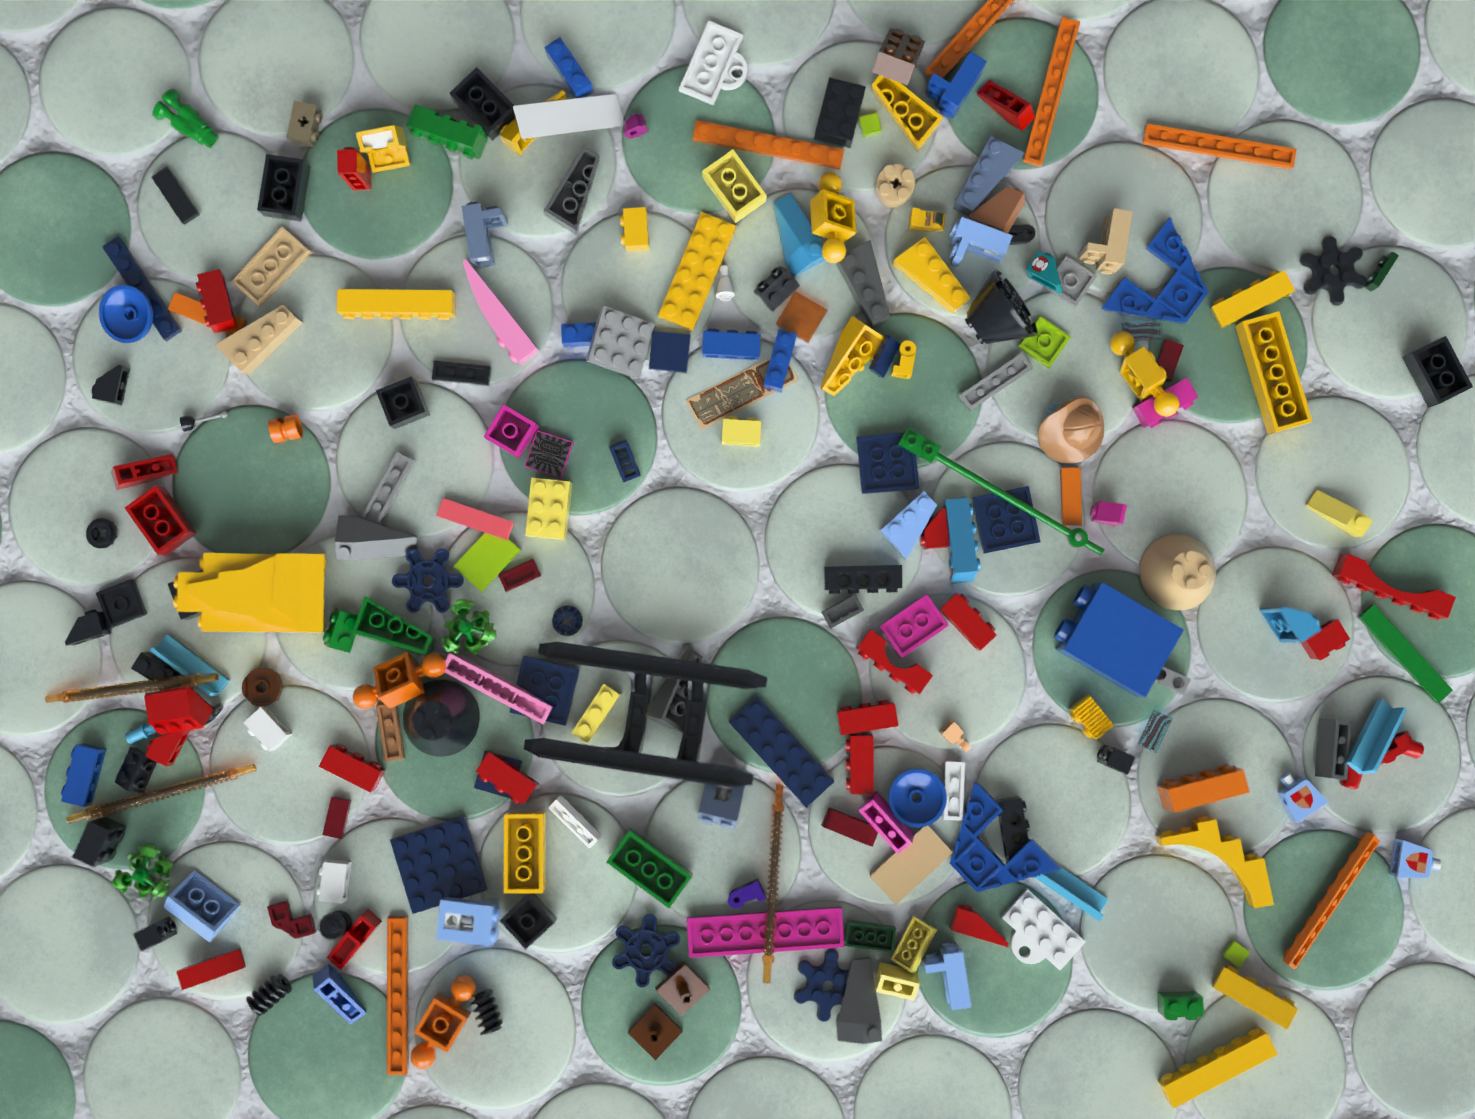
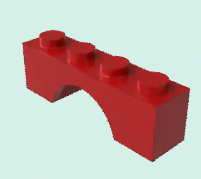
[856,629,933,694]

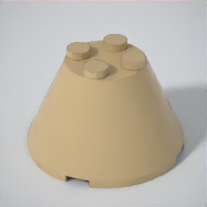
[1139,534,1216,610]

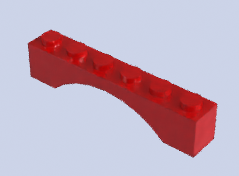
[1332,553,1456,621]

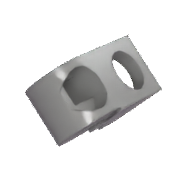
[1155,667,1191,695]

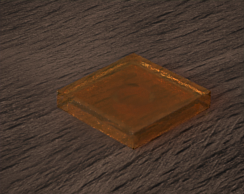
[776,291,828,343]

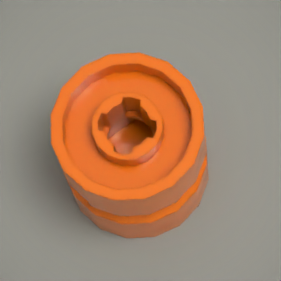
[268,414,303,444]

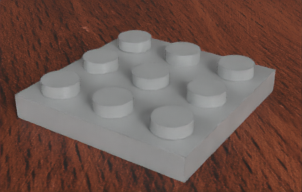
[586,305,654,379]

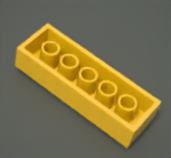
[1235,311,1313,435]

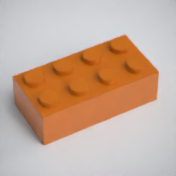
[1157,764,1250,812]

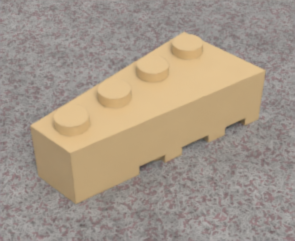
[215,305,303,376]

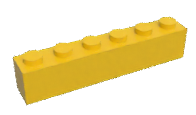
[337,289,456,320]
[1158,1028,1278,1108]

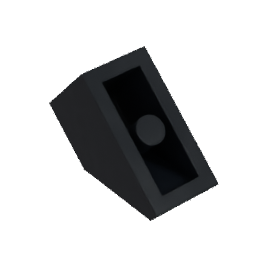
[91,365,130,406]
[65,609,111,646]

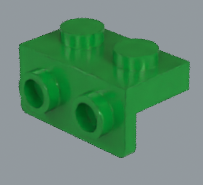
[323,608,358,653]

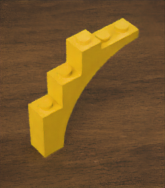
[1156,815,1274,908]

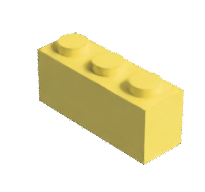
[571,683,621,743]

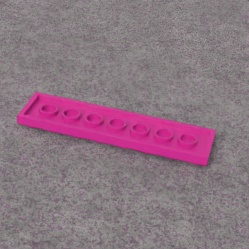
[687,907,844,958]

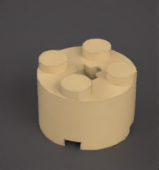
[875,164,915,208]

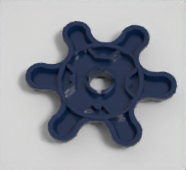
[392,549,464,613]
[612,914,680,987]
[794,949,849,1022]

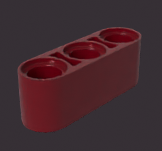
[821,807,878,847]

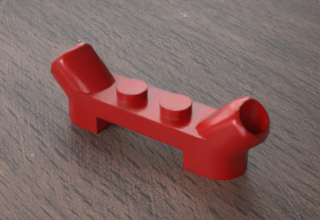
[1339,731,1424,790]

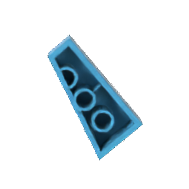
[943,498,981,584]

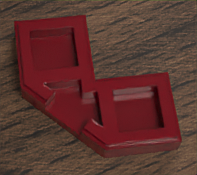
[267,900,316,939]

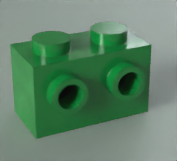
[1157,991,1204,1021]

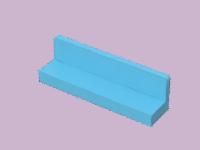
[150,634,230,696]
[1346,699,1407,774]
[1034,867,1108,922]

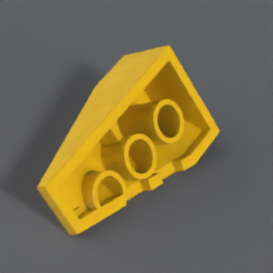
[499,90,568,156]
[820,316,884,396]

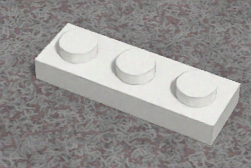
[943,761,965,821]
[549,795,602,849]

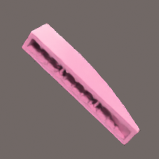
[463,259,539,365]
[444,652,552,724]

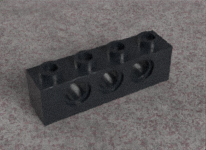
[824,565,902,594]
[996,796,1031,864]

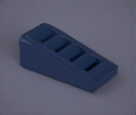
[608,439,641,483]

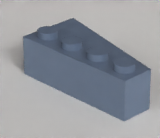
[953,136,1024,217]

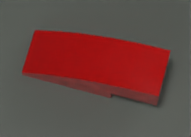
[326,909,382,970]
[176,949,246,990]

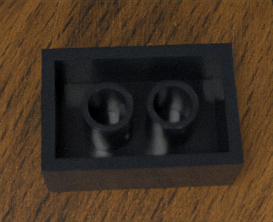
[449,67,516,141]
[814,77,866,148]
[257,154,310,222]
[1402,336,1473,408]

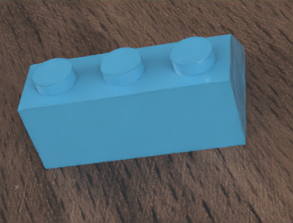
[1260,607,1321,643]

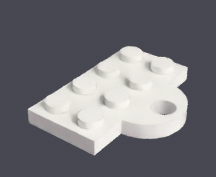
[679,20,747,106]
[1001,888,1086,970]

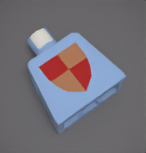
[1278,773,1328,823]
[1389,838,1441,878]

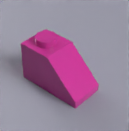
[1090,501,1127,527]

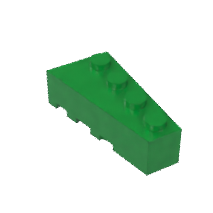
[406,104,488,159]
[352,596,436,656]

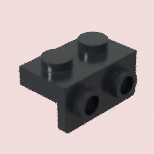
[753,266,800,311]
[115,747,157,793]

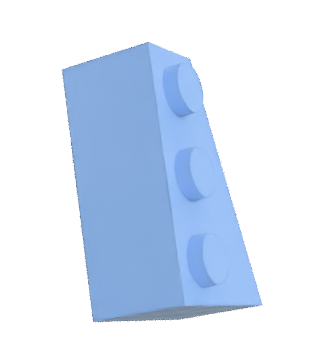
[879,491,937,559]

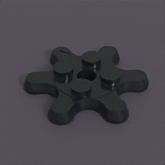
[1300,236,1367,306]

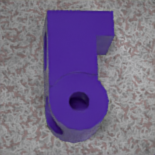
[728,879,766,909]

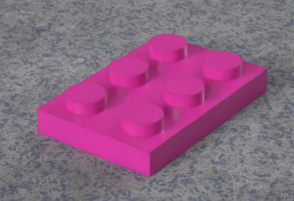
[879,594,949,658]

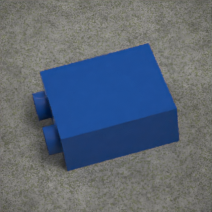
[1053,582,1184,697]

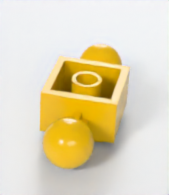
[810,172,856,263]
[1110,331,1179,417]

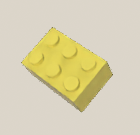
[702,149,766,223]
[525,478,572,540]

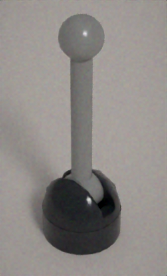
[180,410,228,432]

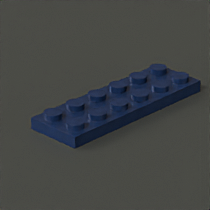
[728,696,834,808]

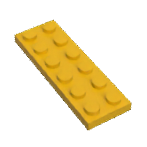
[658,212,736,331]

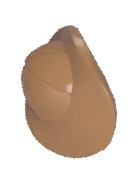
[1038,396,1104,464]

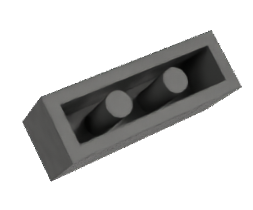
[1315,718,1352,780]

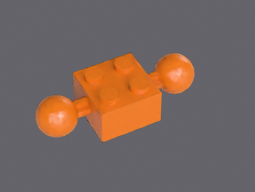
[352,652,446,709]
[410,975,476,1069]

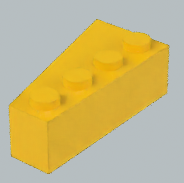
[871,75,943,152]
[892,237,971,314]
[1210,270,1295,329]
[1212,965,1298,1030]

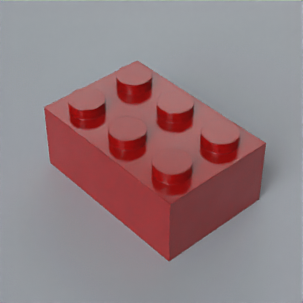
[125,485,197,556]

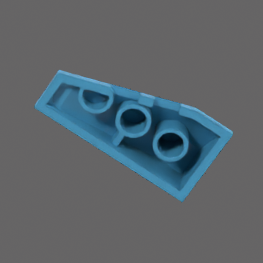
[774,193,825,277]

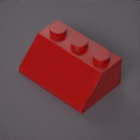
[144,686,213,735]

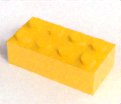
[504,811,546,893]

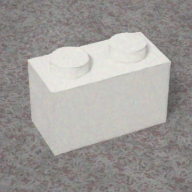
[244,706,292,751]
[317,859,352,904]

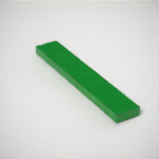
[1358,604,1453,703]

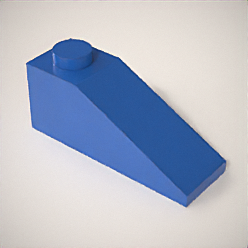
[313,964,366,1025]

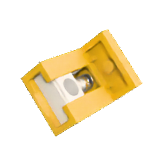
[356,125,411,173]

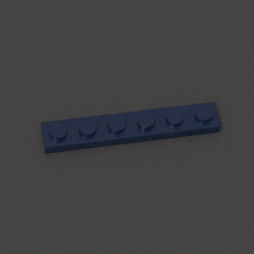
[102,236,182,341]

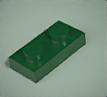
[1364,252,1399,291]

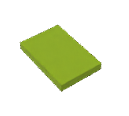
[453,533,521,592]

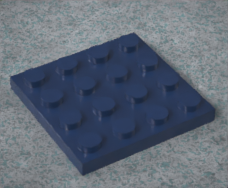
[390,816,488,914]

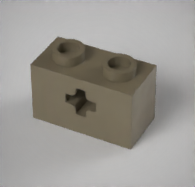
[287,101,323,147]

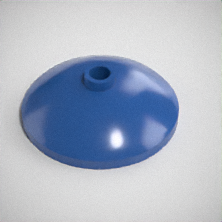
[99,285,153,343]
[888,768,947,827]

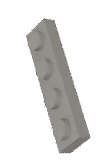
[958,353,1033,412]
[361,452,415,523]

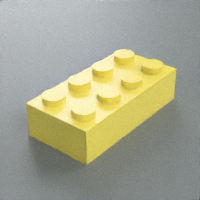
[891,916,937,973]

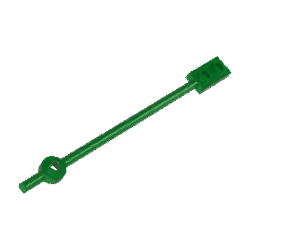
[898,427,1105,556]

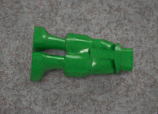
[152,89,219,148]

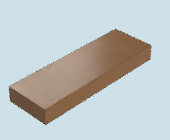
[376,704,405,762]

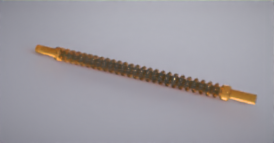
[45,673,219,703]
[66,764,256,824]
[762,785,784,984]

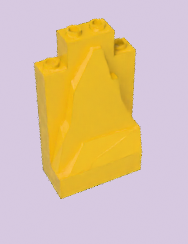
[174,553,326,632]

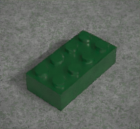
[844,919,896,953]

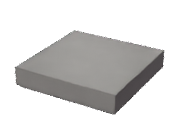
[1043,255,1097,308]

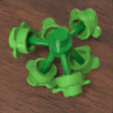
[441,599,497,655]
[112,843,173,899]

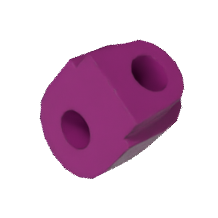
[623,112,649,138]

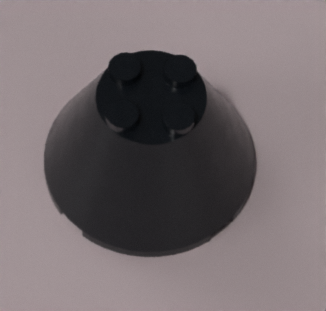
[965,269,1038,344]
[403,680,480,757]

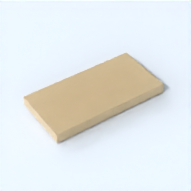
[231,226,312,308]
[869,826,953,905]

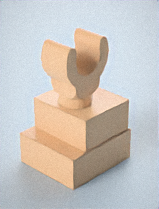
[939,720,971,752]

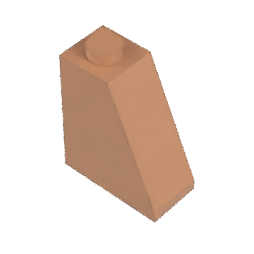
[968,187,1025,234]

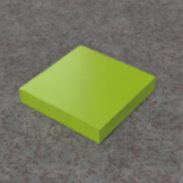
[1018,315,1071,369]

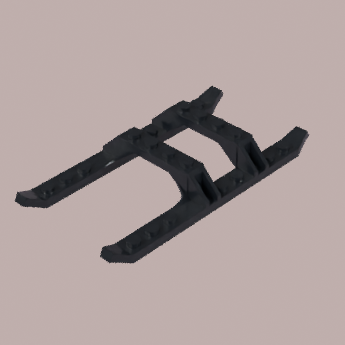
[524,642,767,788]

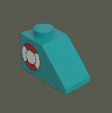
[1026,251,1062,294]

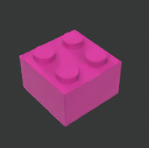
[484,404,539,459]

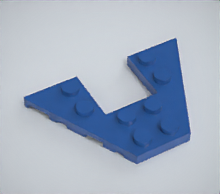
[1101,217,1209,324]
[950,781,1061,892]

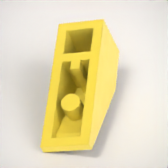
[1305,490,1373,538]

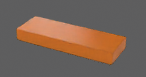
[1060,468,1082,526]

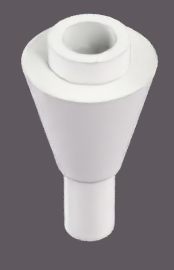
[716,265,735,301]

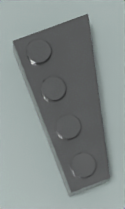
[544,146,600,235]
[835,240,890,328]

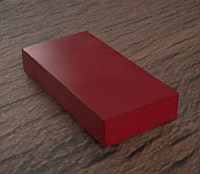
[1156,339,1184,382]
[498,559,541,592]
[322,796,352,839]

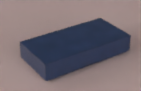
[869,335,901,378]

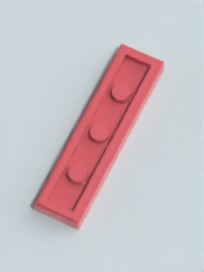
[436,498,514,541]

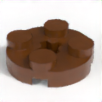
[242,668,283,707]

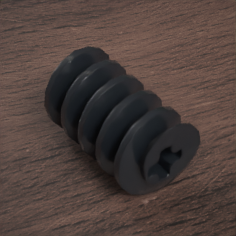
[246,974,292,1015]
[470,989,503,1035]

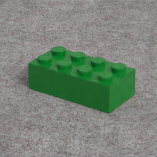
[606,828,693,909]

